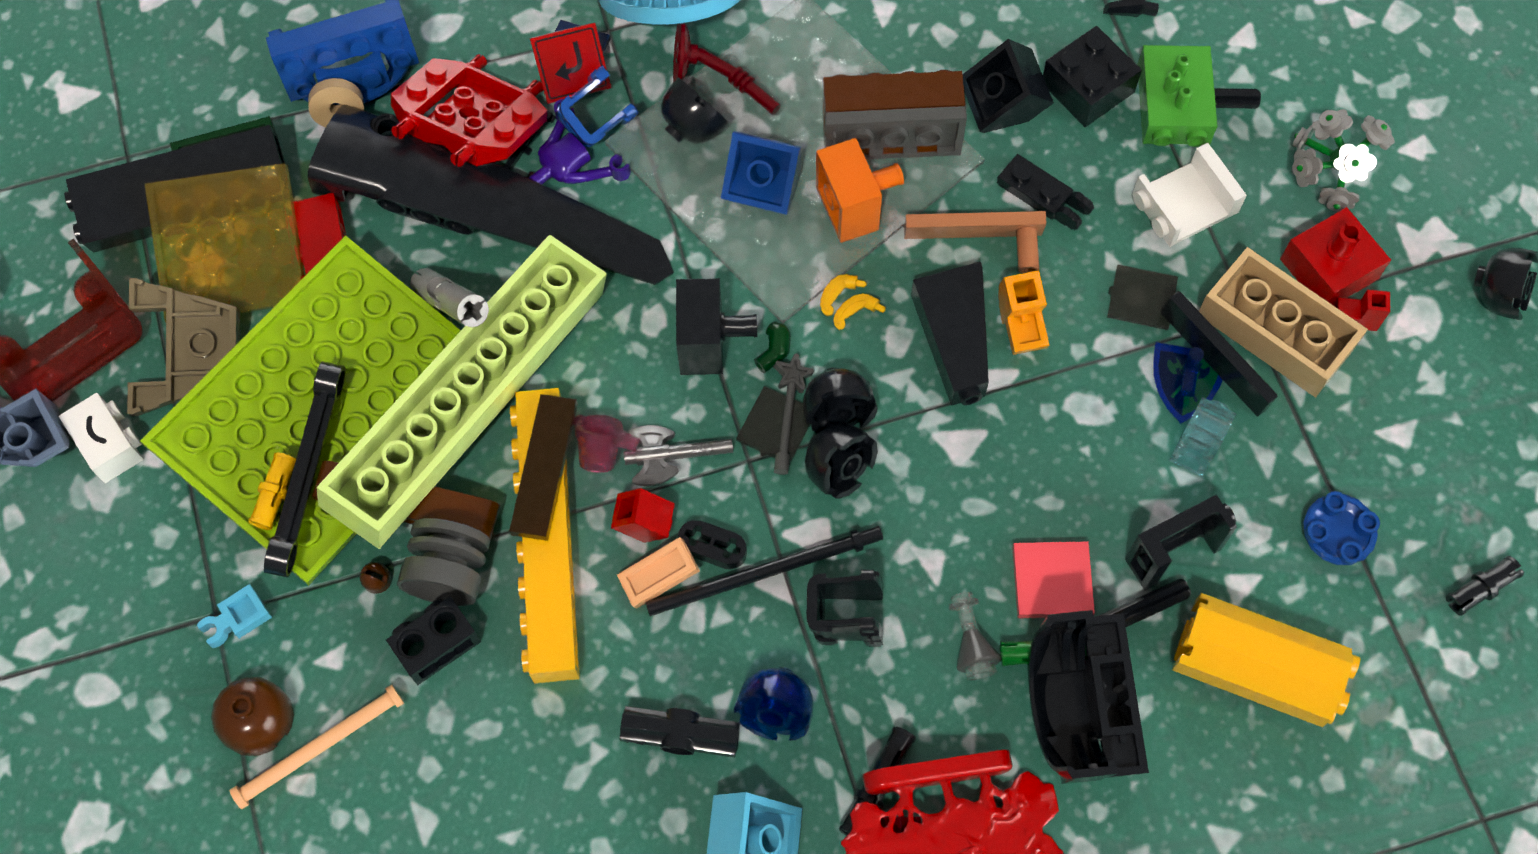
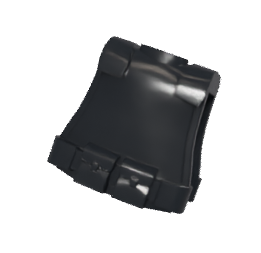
[806,569,883,647]

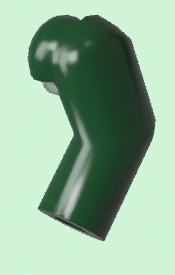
[754,322,791,373]

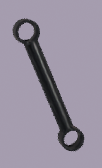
[264,361,346,578]

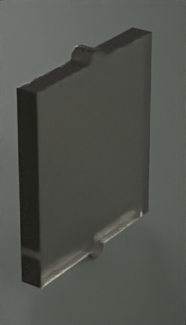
[1107,264,1178,330]
[736,386,811,465]

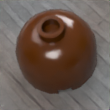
[211,677,294,756]

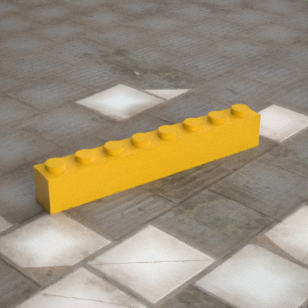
[510,388,580,684]

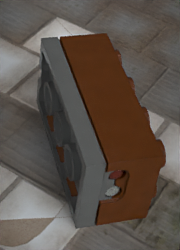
[822,70,967,160]

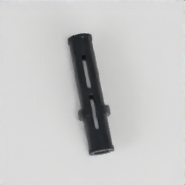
[839,726,916,836]

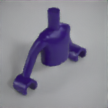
[528,99,631,184]

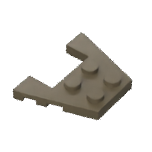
[127,278,240,416]

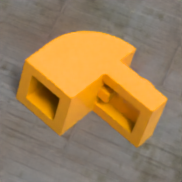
[998,270,1050,355]

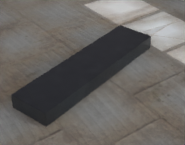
[1160,291,1278,417]

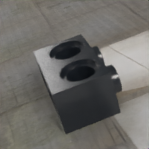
[386,596,481,686]

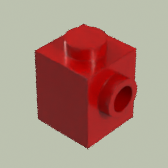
[611,488,675,543]

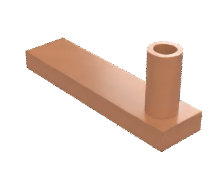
[904,211,1046,273]

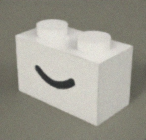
[58,393,144,484]

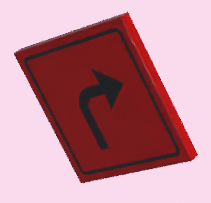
[530,22,611,104]

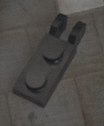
[997,154,1094,230]

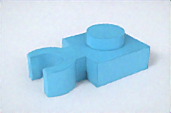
[197,584,272,648]

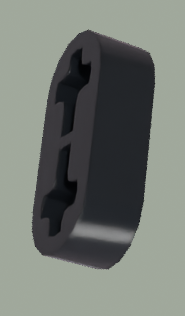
[678,520,747,570]

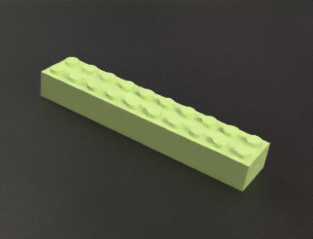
[317,235,607,549]

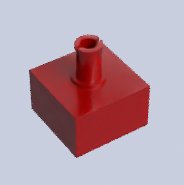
[1280,207,1391,305]

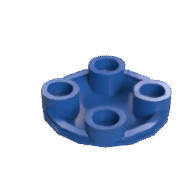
[1303,491,1380,565]

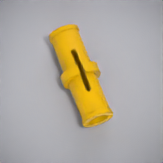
[248,452,296,530]

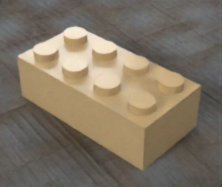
[1199,247,1368,398]

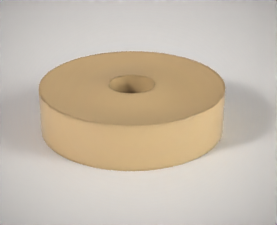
[308,78,364,127]

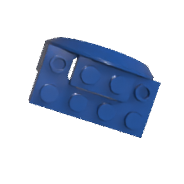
[266,0,419,105]

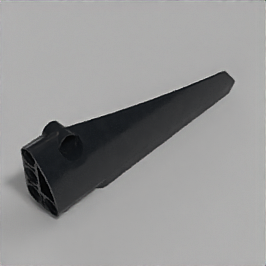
[308,104,674,285]

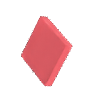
[1012,541,1095,618]

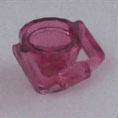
[574,414,640,473]

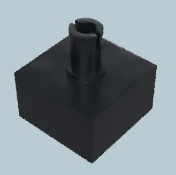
[676,278,757,375]

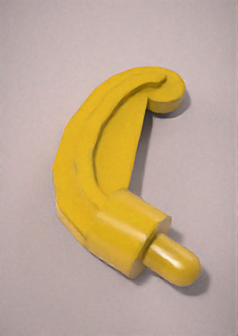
[820,274,867,316]
[834,293,886,330]

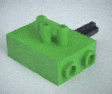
[1137,45,1261,147]

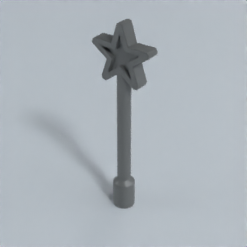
[773,353,814,475]

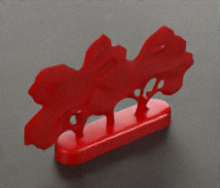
[841,750,1064,854]

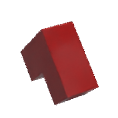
[1333,289,1391,331]

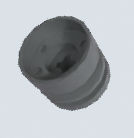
[397,518,490,606]

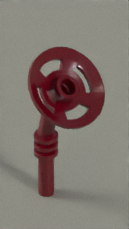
[673,23,781,115]

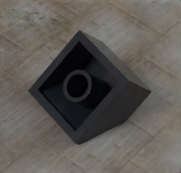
[962,39,1054,133]

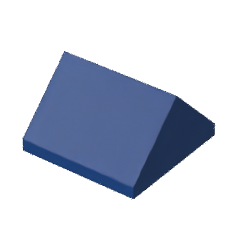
[721,131,801,215]

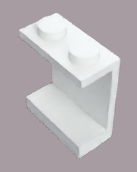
[1132,143,1247,247]

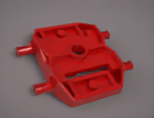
[391,54,548,167]

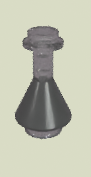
[949,592,1001,680]

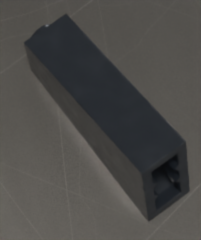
[911,262,989,406]

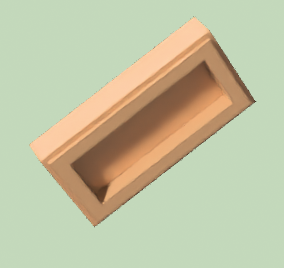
[617,537,700,609]

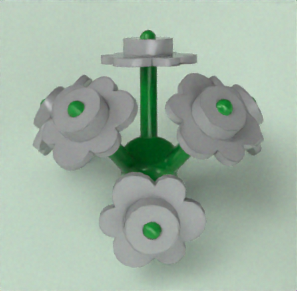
[1292,109,1395,212]

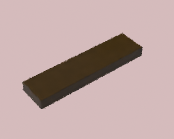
[509,394,578,541]

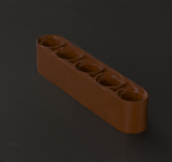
[312,461,501,541]

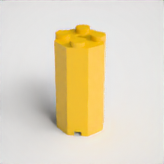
[1172,593,1360,728]

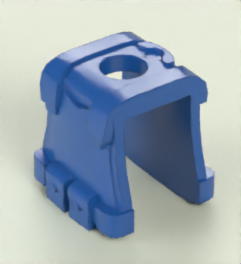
[556,65,639,148]

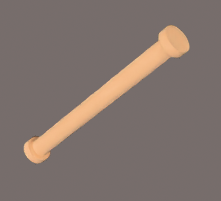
[229,684,404,809]

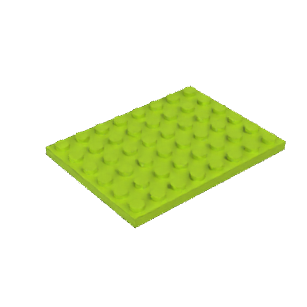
[140,236,461,586]

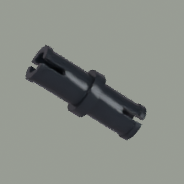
[1446,556,1524,616]

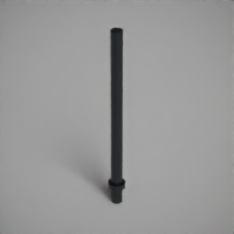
[645,526,883,616]

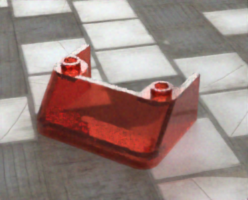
[0,238,142,402]

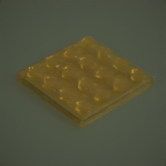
[145,163,304,322]

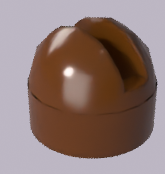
[360,562,392,594]

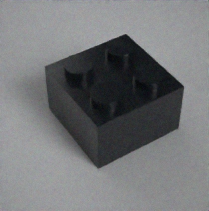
[1043,26,1142,127]

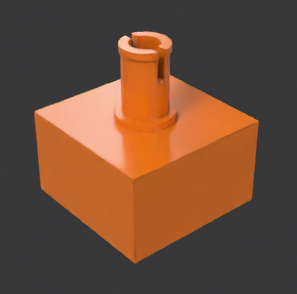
[816,138,904,243]

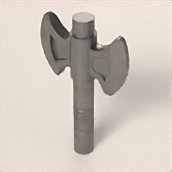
[624,425,733,486]

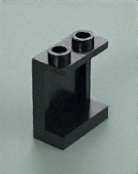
[1125,495,1237,590]

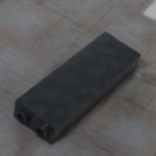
[64,125,295,253]

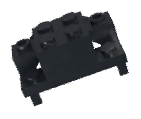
[1028,610,1149,784]

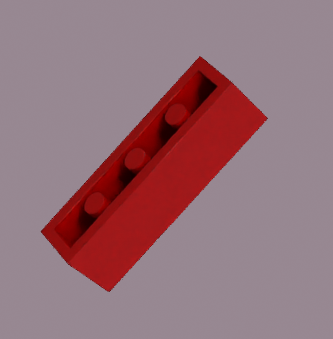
[290,193,347,280]

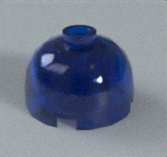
[734,667,814,741]

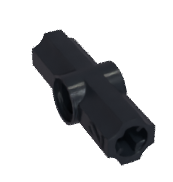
[620,706,740,758]

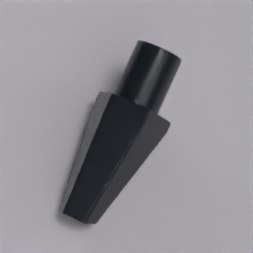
[1103,0,1159,17]

